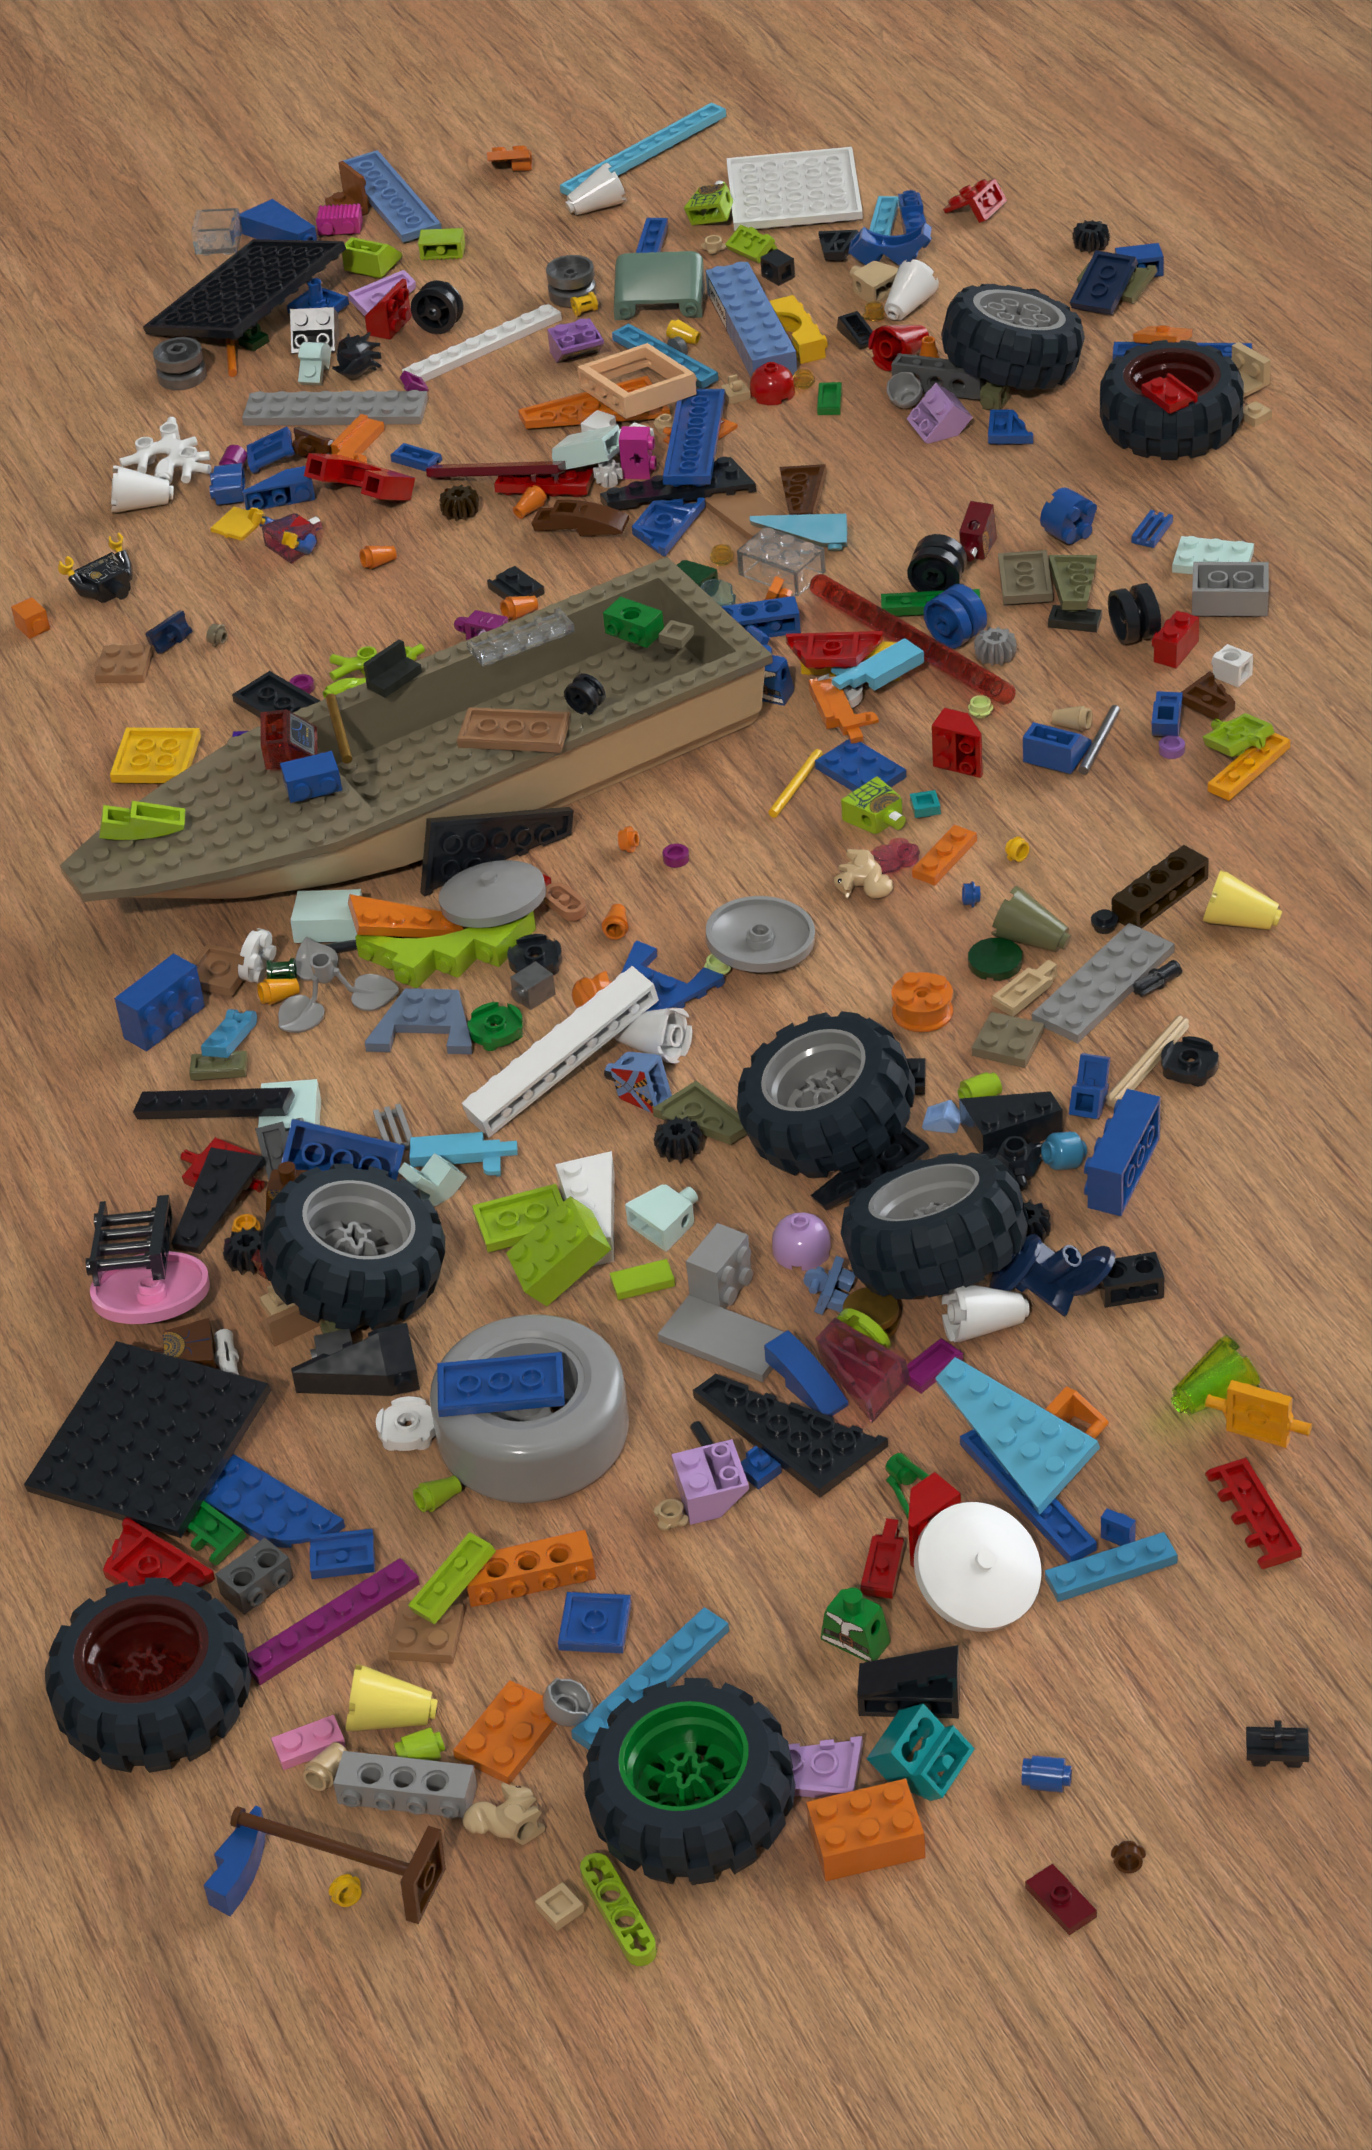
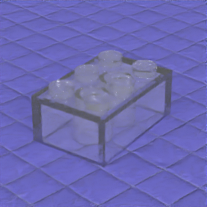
[737,526,826,597]

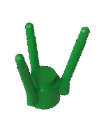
[885,1453,929,1519]

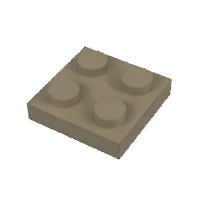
[972,1012,1044,1068]

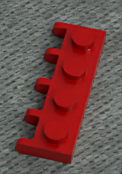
[1205,1457,1302,1569]

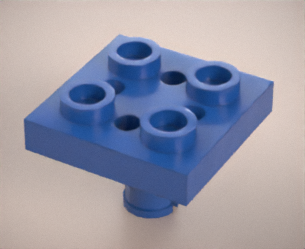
[287,278,349,313]

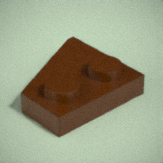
[1182,671,1235,721]

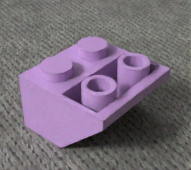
[907,383,973,444]
[672,1439,749,1525]

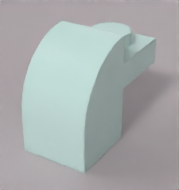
[298,342,331,386]
[398,1153,467,1206]

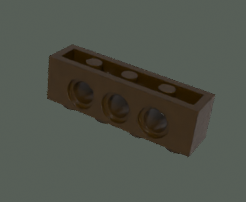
[1111,845,1209,928]

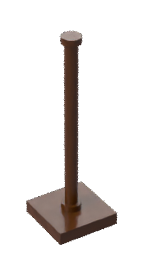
[230,1806,446,1924]

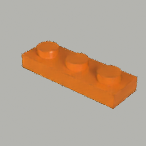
[912,825,977,886]

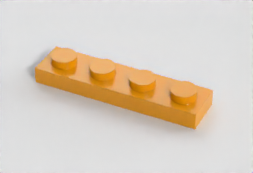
[1207,733,1291,801]

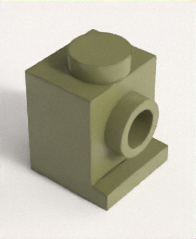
[980,380,1010,410]

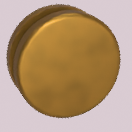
[842,1287,899,1338]

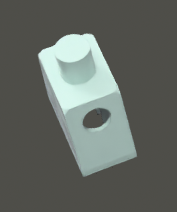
[625,1185,698,1252]

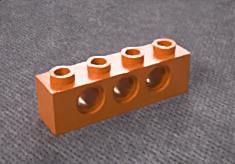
[466,1530,596,1607]

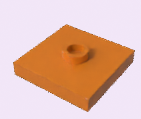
[1133,325,1192,344]

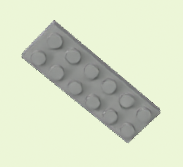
[1032,923,1175,1044]

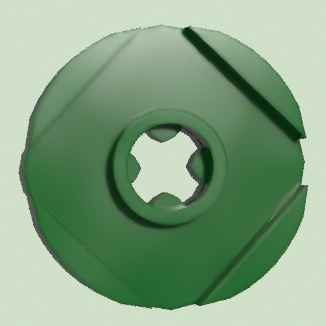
[467,1002,523,1051]

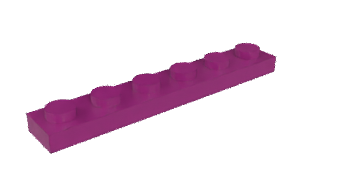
[248,1558,420,1685]

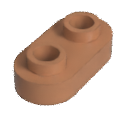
[544,883,587,921]

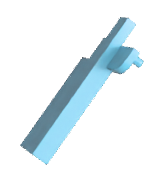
[831,638,924,691]
[409,1132,518,1177]

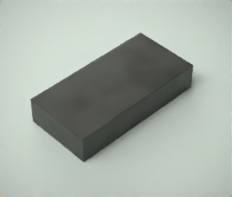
[1048,605,1102,633]

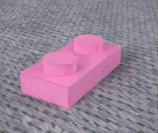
[271,1715,346,1770]

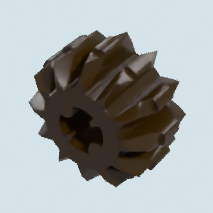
[439,484,479,521]

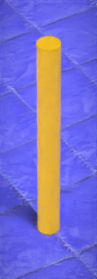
[768,749,823,818]

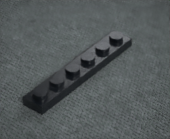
[133,1087,295,1120]

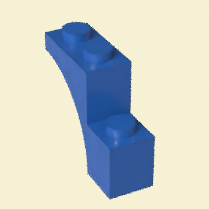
[848,222,932,266]

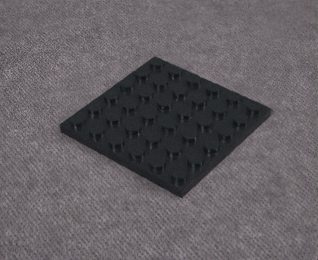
[24,1341,272,1538]

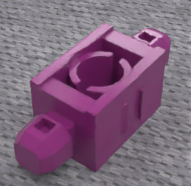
[454,610,508,640]

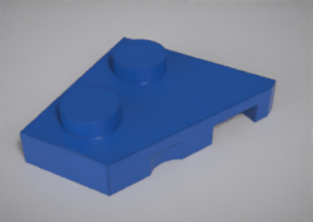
[988,410,1033,445]

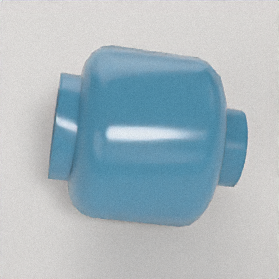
[1041,1131,1087,1171]

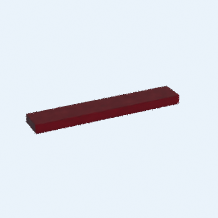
[426,461,566,478]

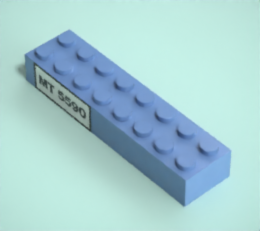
[705,262,797,377]

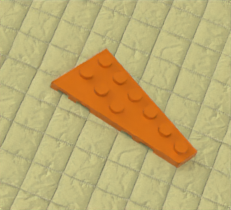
[518,376,670,429]

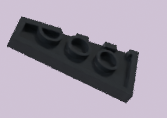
[171,1147,266,1254]

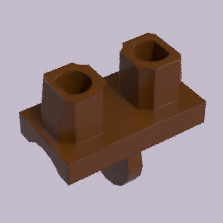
[292,427,334,456]

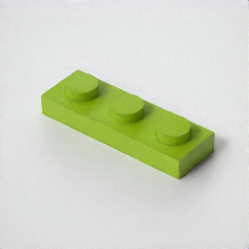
[408,1532,496,1625]

